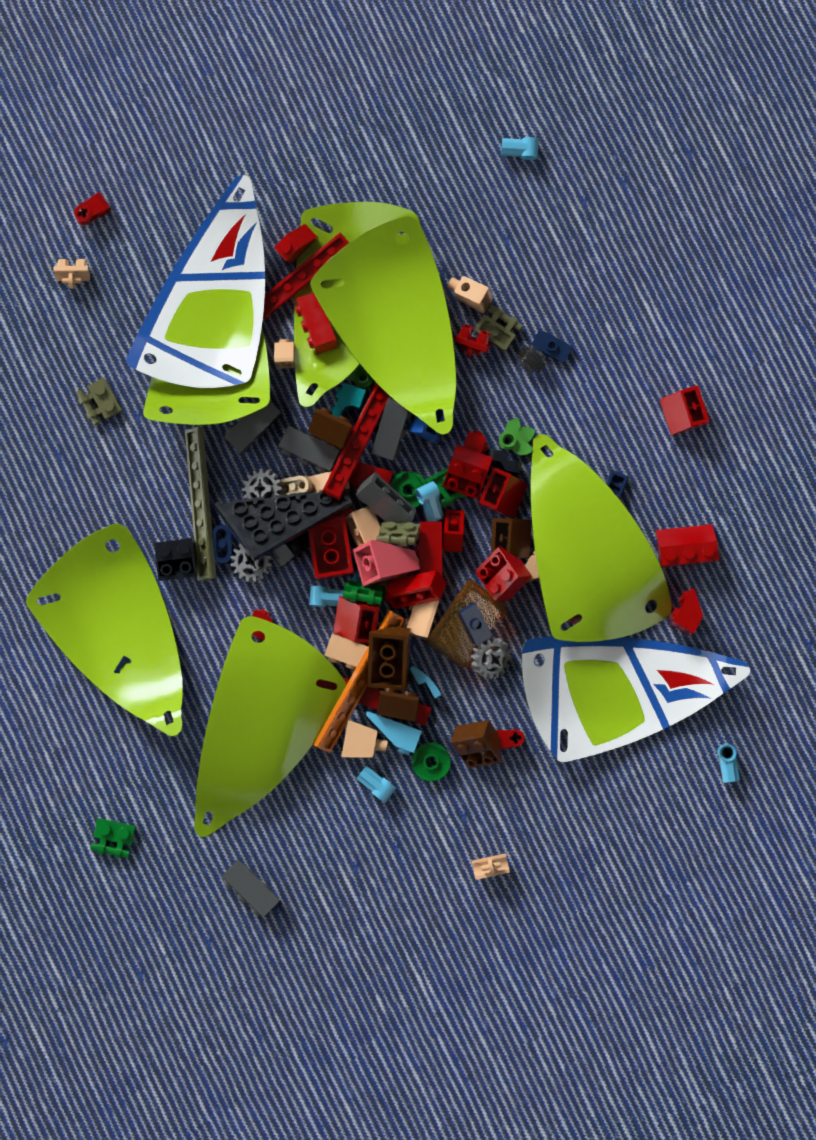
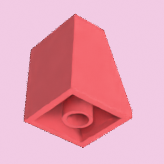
[353,540,420,586]

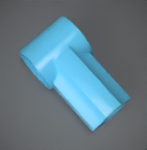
[501,137,539,160]
[415,481,444,522]
[309,586,344,607]
[717,744,740,783]
[356,766,397,803]

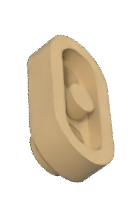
[279,476,313,495]

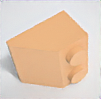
[403,600,439,640]

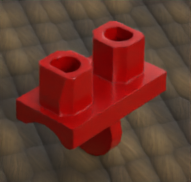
[454,324,492,358]

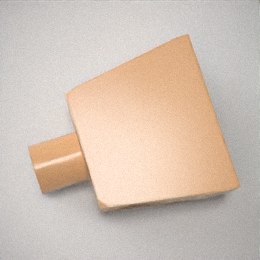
[447,276,493,314]
[341,720,388,758]

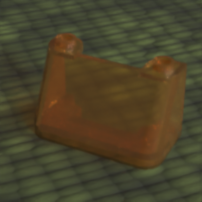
[426,578,508,670]

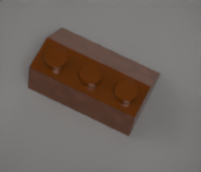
[367,627,411,691]

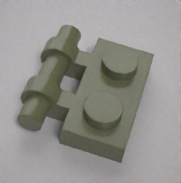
[474,305,523,352]
[76,377,122,426]
[376,521,421,547]

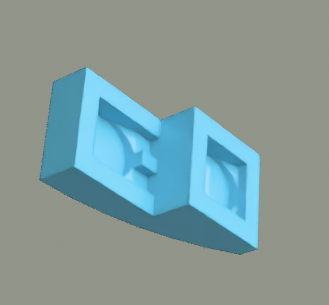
[410,666,441,699]

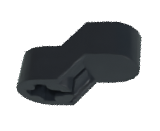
[487,449,522,475]

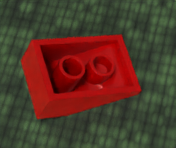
[308,516,354,581]

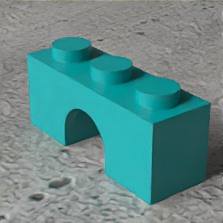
[330,383,366,429]

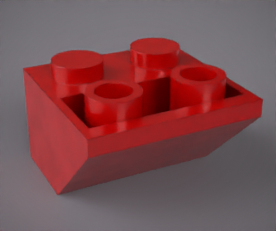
[660,385,709,436]
[442,445,493,499]
[478,467,528,519]
[475,547,532,601]
[669,588,703,636]
[333,596,379,643]

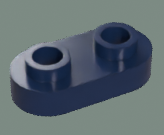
[212,525,232,564]

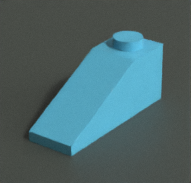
[366,711,422,755]

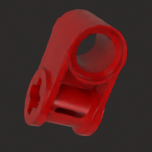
[74,192,112,226]
[496,729,524,749]

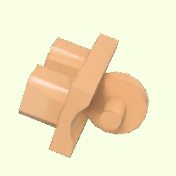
[53,259,90,289]
[471,853,510,880]

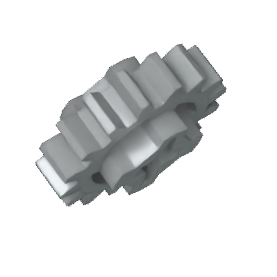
[242,468,284,499]
[230,544,272,582]
[471,636,512,679]

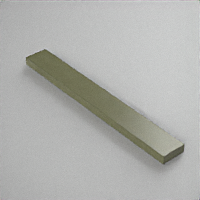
[185,427,216,581]

